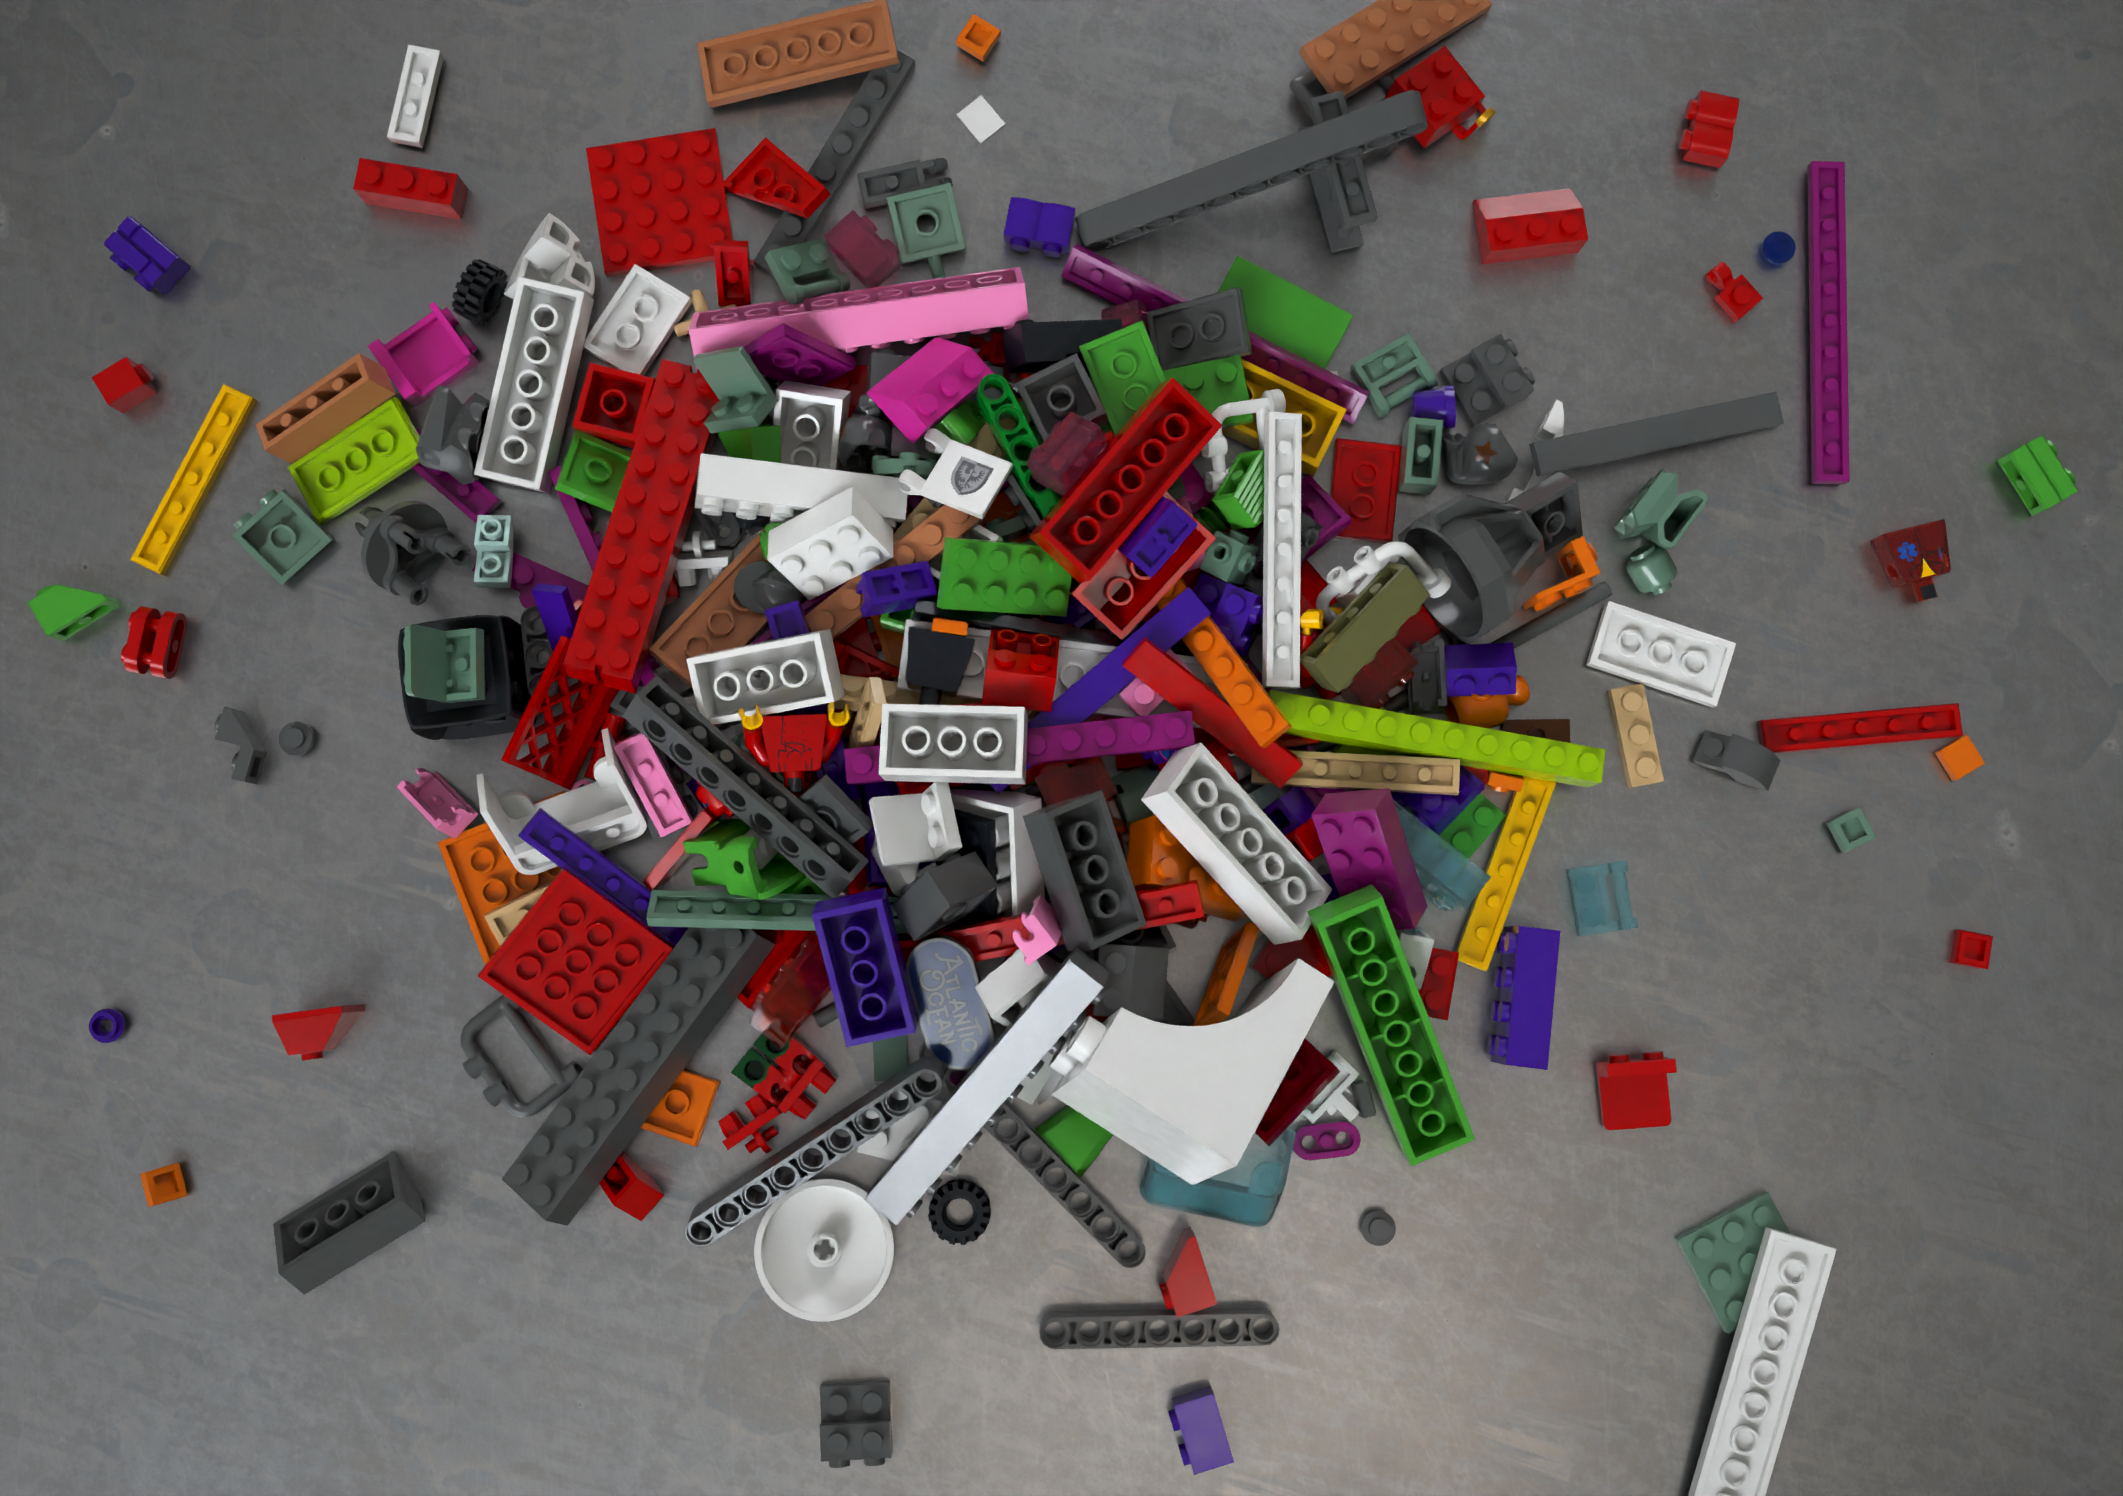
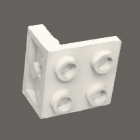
[869,782,962,866]

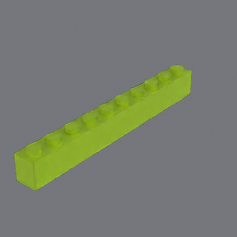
[1267,690,1606,788]

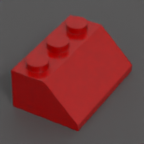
[1473,188,1588,264]

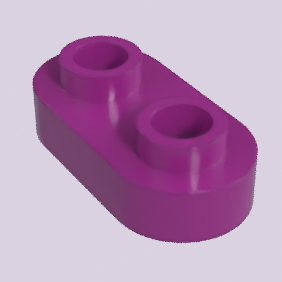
[1291,1121,1361,1161]

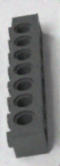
[622,676,869,899]

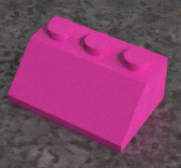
[867,337,993,444]

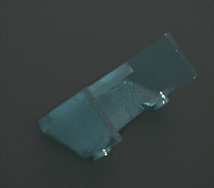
[1139,1127,1296,1227]

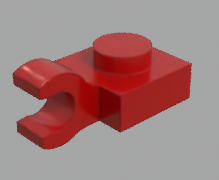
[1705,261,1763,322]

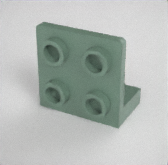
[693,346,779,434]

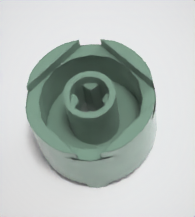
[1108,763,1160,835]

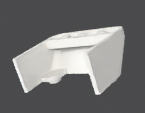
[476,728,647,875]

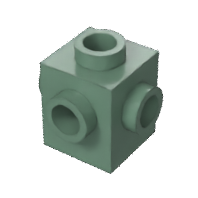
[1200,528,1259,585]

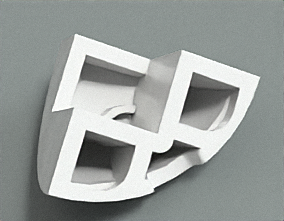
[504,213,595,299]

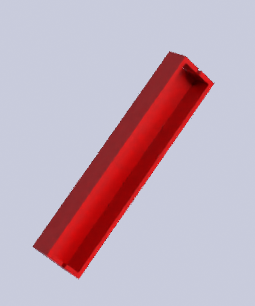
[563,359,720,694]

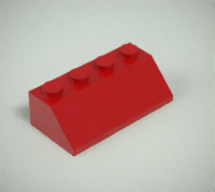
[1070,491,1217,641]

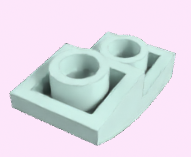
[474,515,513,588]

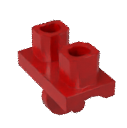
[718,1093,783,1154]

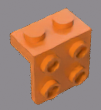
[1523,536,1601,612]

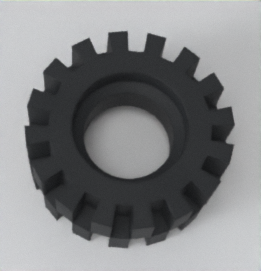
[452,259,508,325]
[928,1179,991,1245]

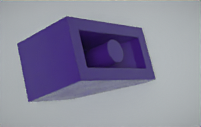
[1262,786,1316,836]

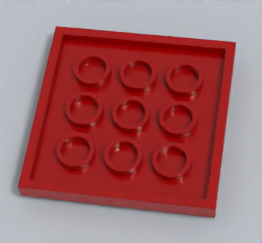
[586,128,734,277]
[478,868,675,1055]

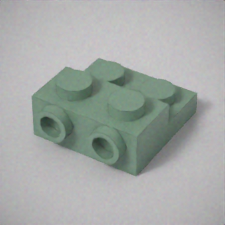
[231,489,333,585]

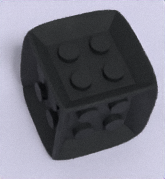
[398,615,537,740]

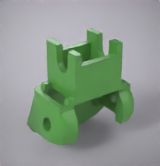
[683,819,805,900]

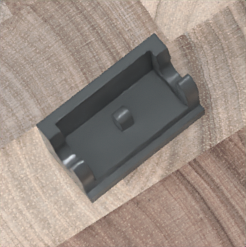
[1405,640,1447,715]

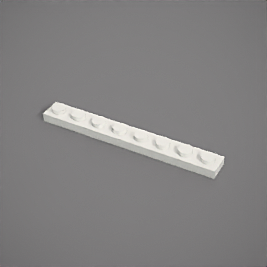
[1262,411,1302,689]

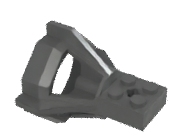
[1398,471,1583,645]

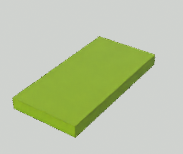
[287,397,420,525]

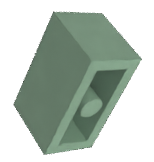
[1398,417,1443,495]

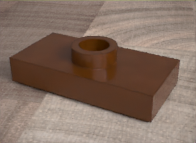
[1500,719,1570,743]

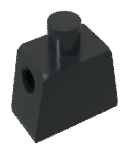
[907,627,975,705]

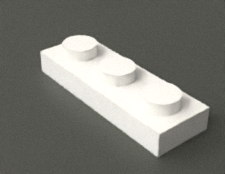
[387,44,444,148]

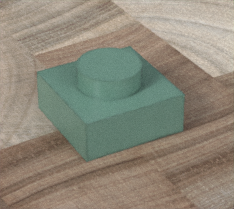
[1826,807,1876,853]

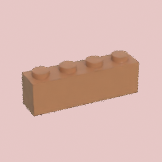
[255,353,395,464]

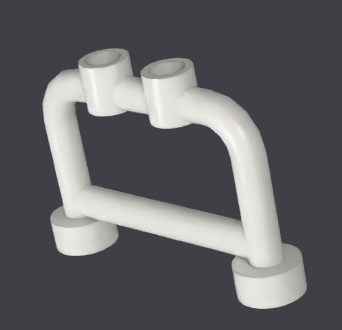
[1201,389,1286,514]
[1316,541,1451,626]

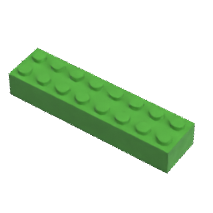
[1307,884,1475,1166]

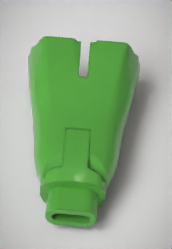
[1035,1105,1113,1178]

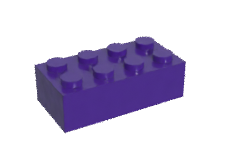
[812,887,918,1047]
[1487,926,1561,1070]

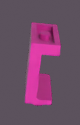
[367,302,480,408]

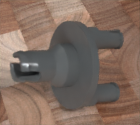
[355,501,471,606]

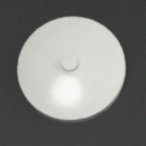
[754,1179,894,1322]

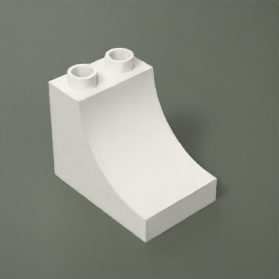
[1049,958,1335,1185]

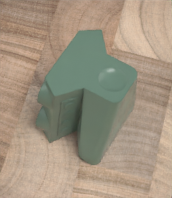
[1613,469,1708,549]

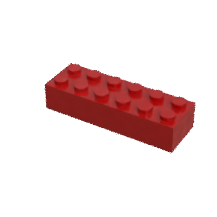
[1029,378,1223,583]

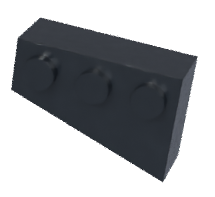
[1002,319,1123,377]

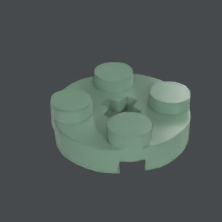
[871,452,938,480]

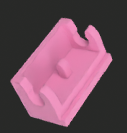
[397,768,478,839]
[1013,895,1062,965]

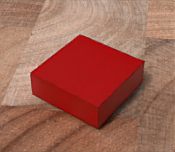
[1950,929,1993,969]

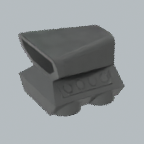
[416,385,490,485]

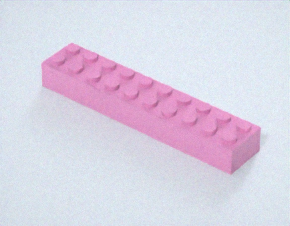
[689,267,1029,369]

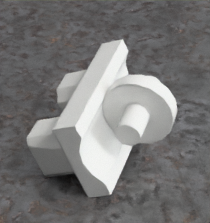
[674,531,734,587]

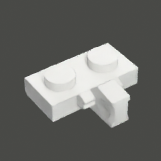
[1302,1050,1360,1124]

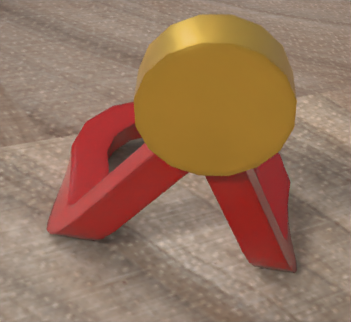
[1452,103,1496,140]

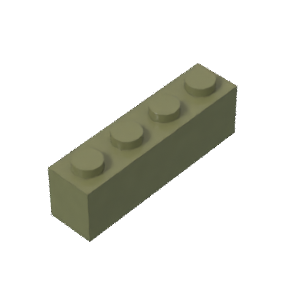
[1300,562,1430,693]

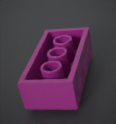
[1311,788,1428,930]

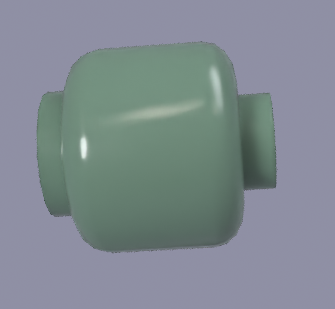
[1626,543,1677,595]

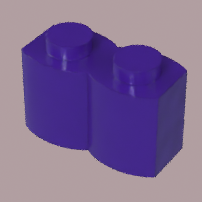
[1004,197,1076,257]

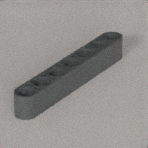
[1039,1308,1280,1349]

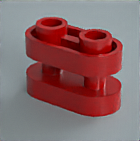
[121,606,187,679]

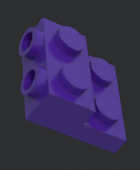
[1193,572,1263,657]
[1391,765,1485,836]

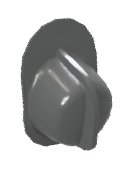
[734,561,808,616]

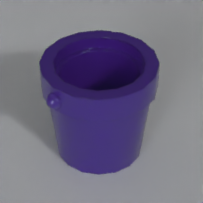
[1412,385,1456,428]

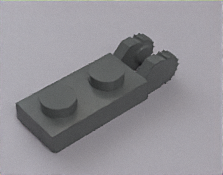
[857,158,953,209]

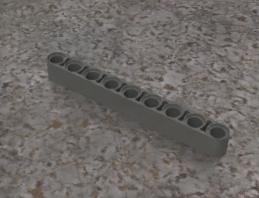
[919,1041,1146,1268]
[685,1056,944,1247]

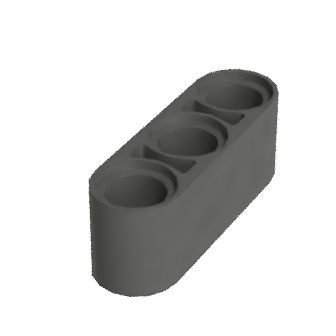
[520,606,560,706]

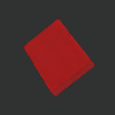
[1329,438,1402,544]

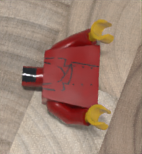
[738,702,849,792]

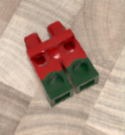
[731,1018,837,1120]

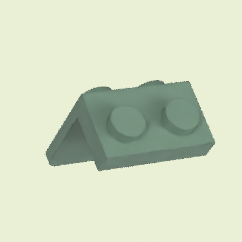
[403,624,485,703]

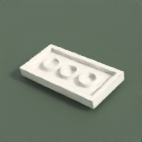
[1586,601,1736,708]

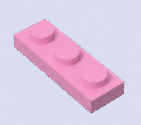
[613,732,693,837]

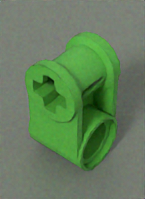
[934,399,987,445]

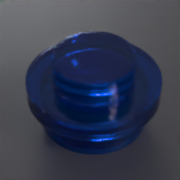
[1761,231,1796,265]

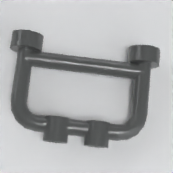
[461,995,583,1117]

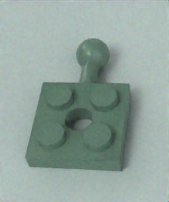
[886,183,966,279]

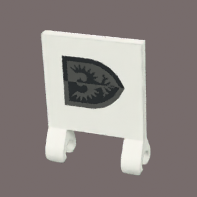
[899,428,1013,520]

